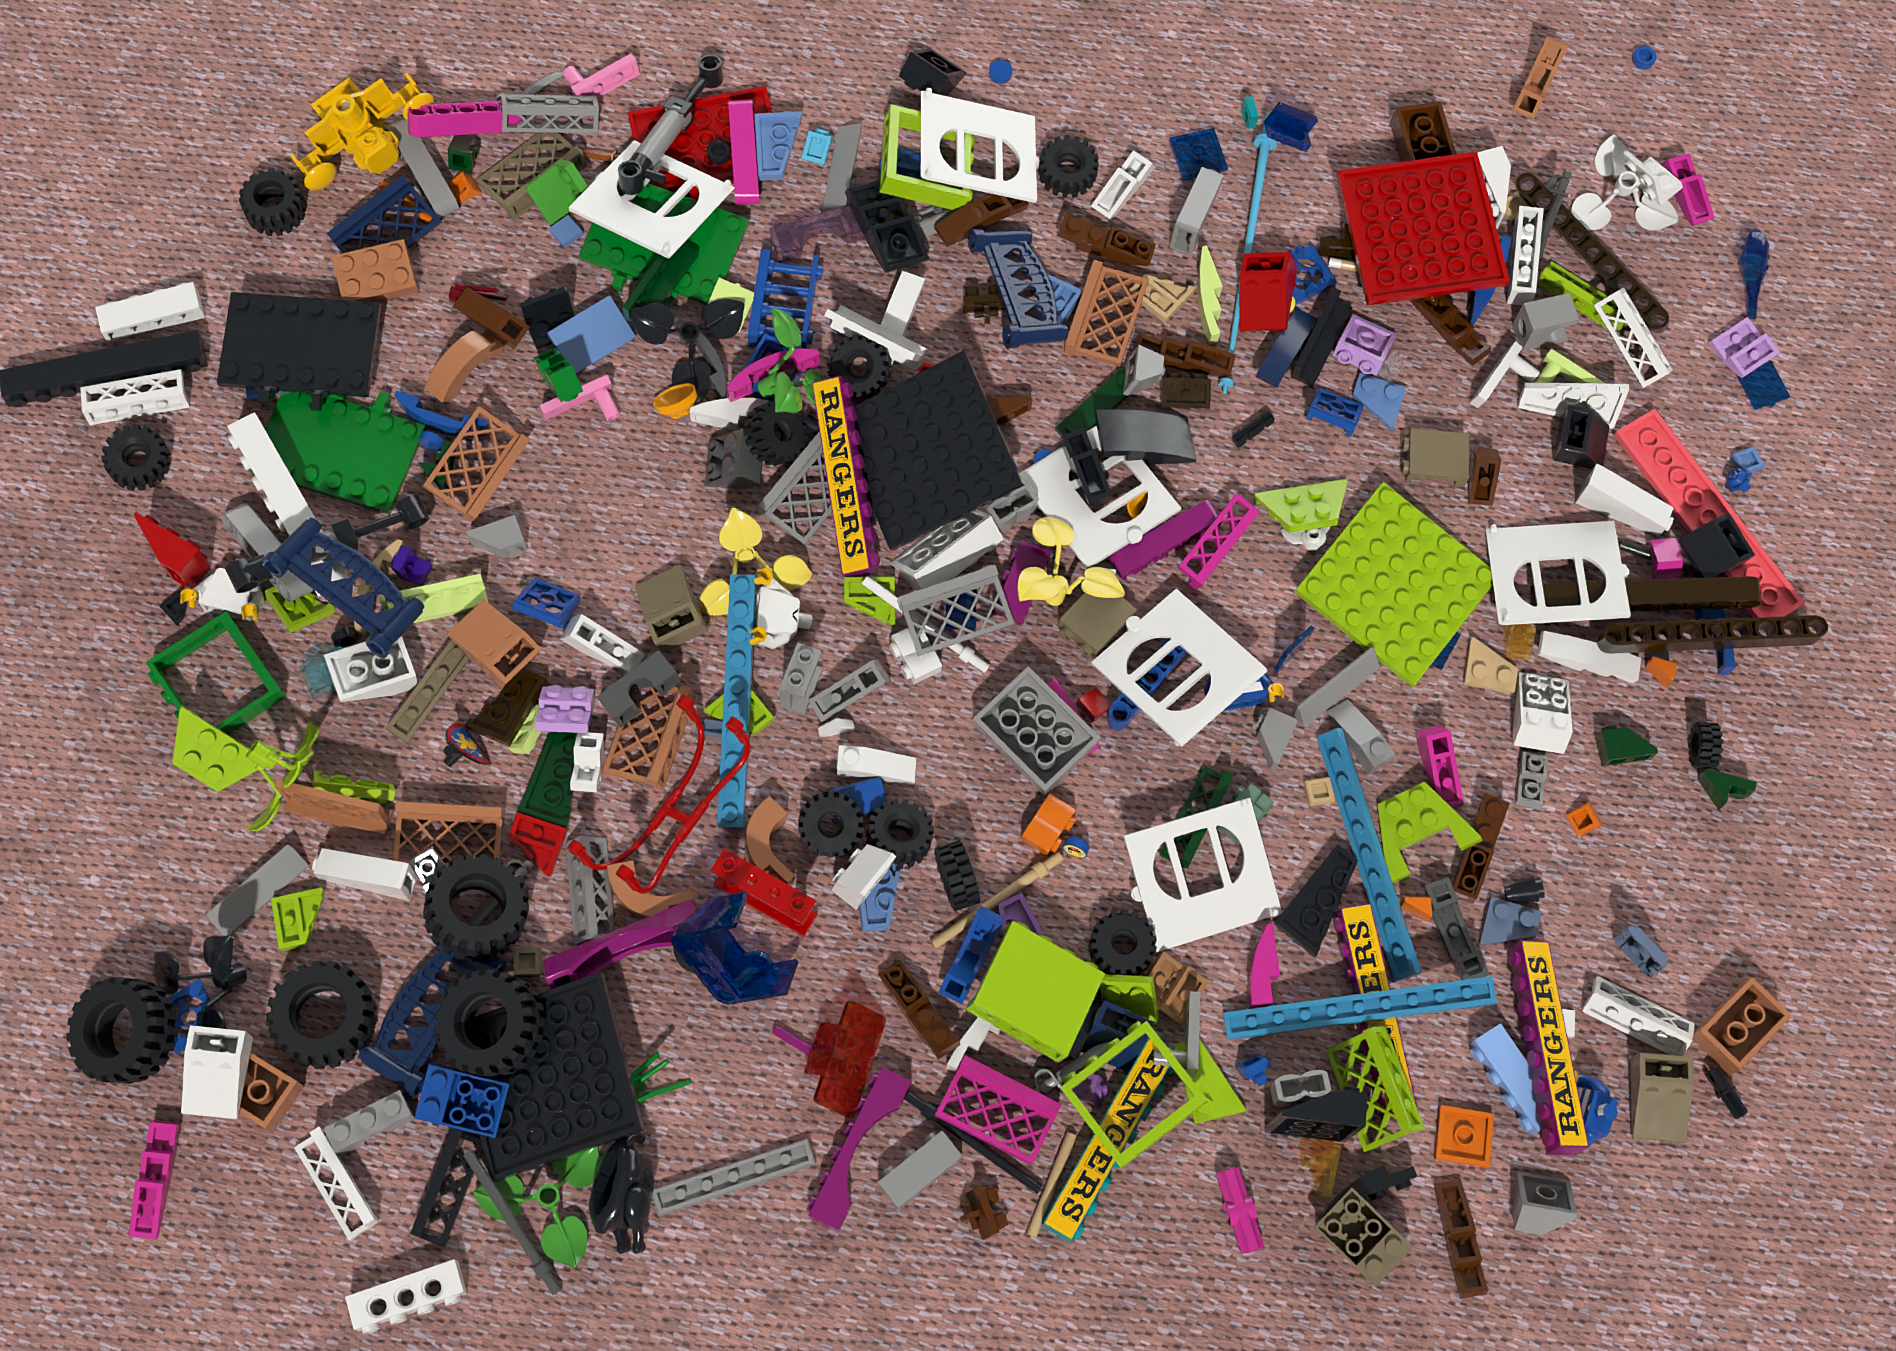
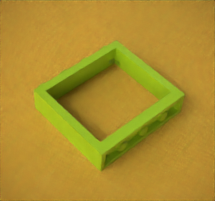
[880,104,975,211]
[1060,1021,1208,1169]

